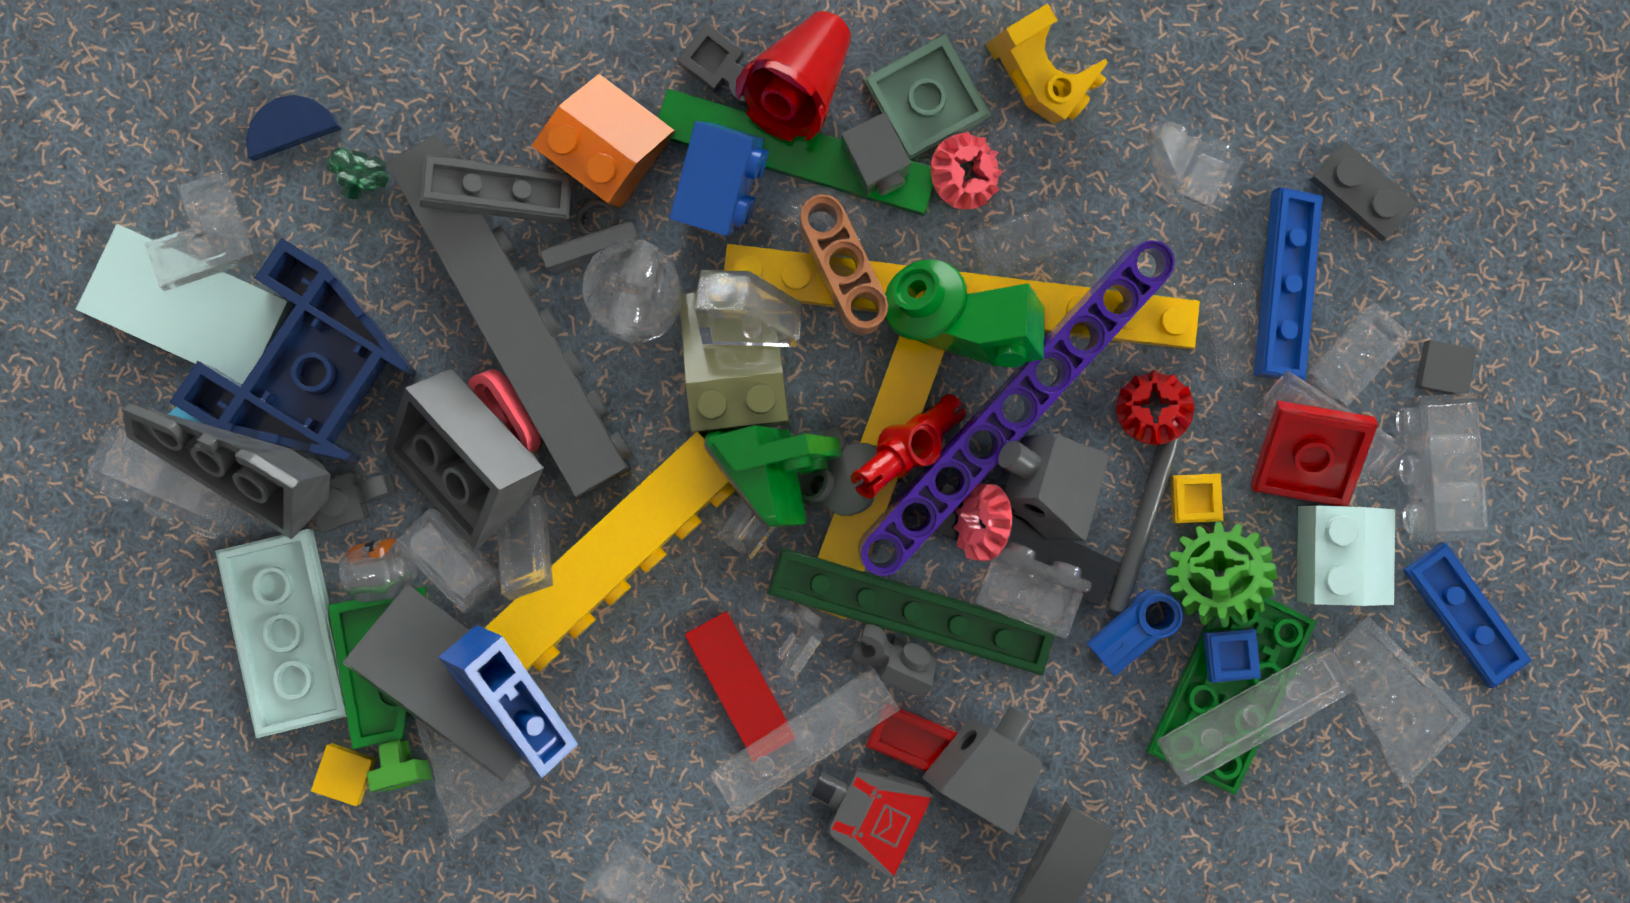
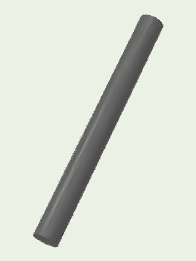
[1107,436,1182,613]

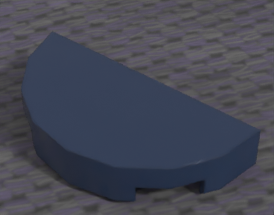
[246,95,342,161]

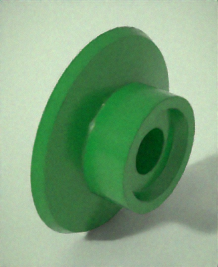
[885,260,967,340]

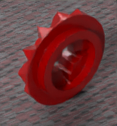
[1116,369,1195,445]

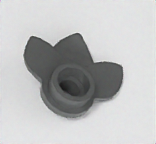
[798,426,877,516]

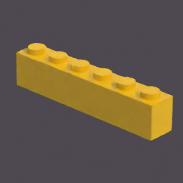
[485,432,736,672]

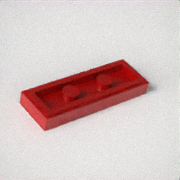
[684,610,796,761]

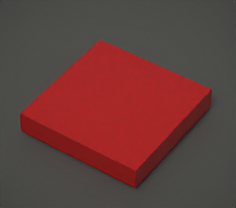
[1251,400,1378,507]

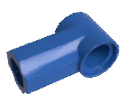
[1086,589,1183,676]

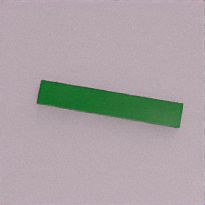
[658,88,933,216]

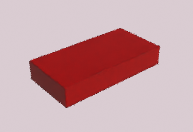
[865,701,958,772]

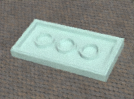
[76,224,293,384]
[215,529,347,738]

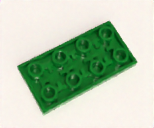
[1146,591,1317,796]

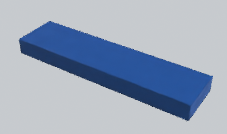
[1254,187,1323,383]

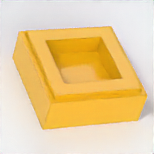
[1170,474,1223,523]
[311,743,376,806]

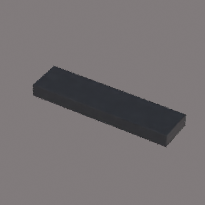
[935,483,1120,606]

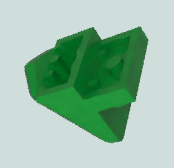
[704,425,843,528]

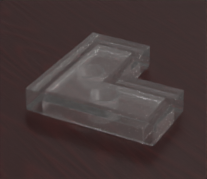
[144,171,258,291]

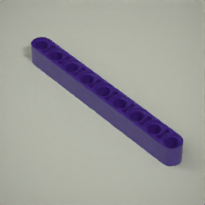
[858,240,1175,576]

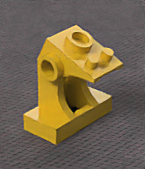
[985,3,1108,124]

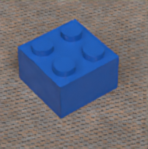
[669,121,769,236]

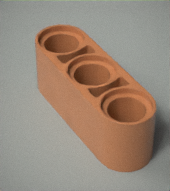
[799,194,888,335]

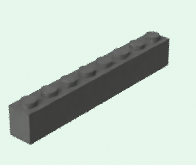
[386,134,633,497]

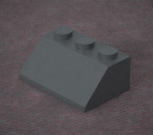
[385,369,544,550]

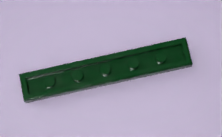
[766,547,1056,676]

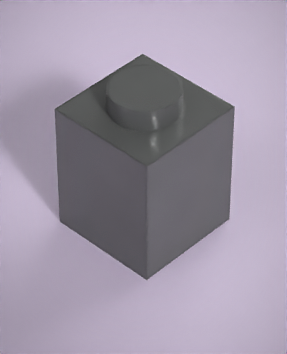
[841,112,911,196]

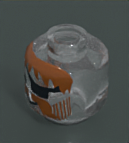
[339,537,418,603]

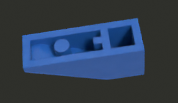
[438,625,578,778]

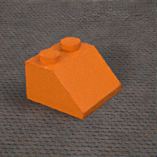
[531,74,675,208]

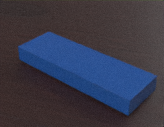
[1403,543,1532,689]

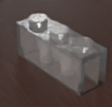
[1396,393,1489,542]
[85,424,245,539]

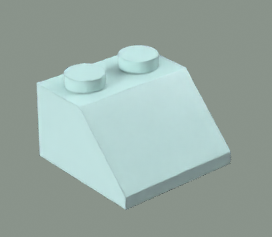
[1297,506,1395,606]

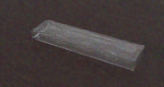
[1156,646,1355,786]
[709,667,900,815]

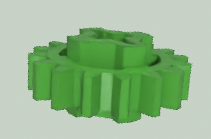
[1166,522,1277,627]

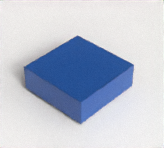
[1203,628,1261,683]

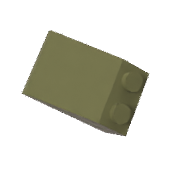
[679,290,789,435]

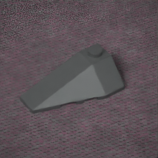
[123,403,330,540]

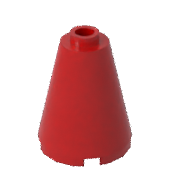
[735,11,851,142]

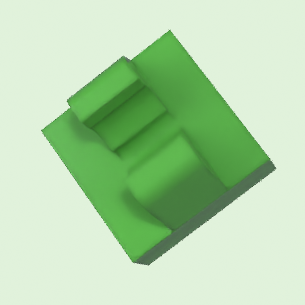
[367,739,433,792]

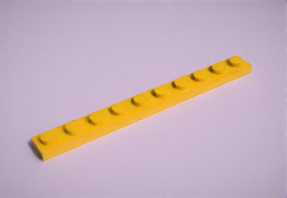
[722,244,1200,350]

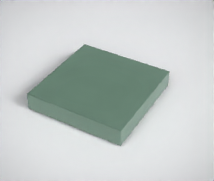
[863,34,991,161]

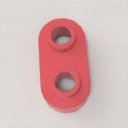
[468,369,541,453]

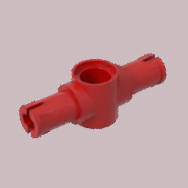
[850,394,966,499]

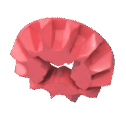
[930,132,1004,210]
[953,483,1012,562]

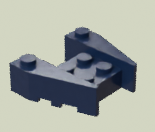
[170,238,417,464]

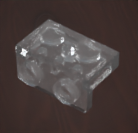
[973,543,1092,639]

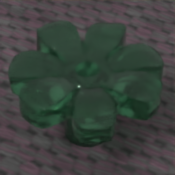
[326,147,389,199]

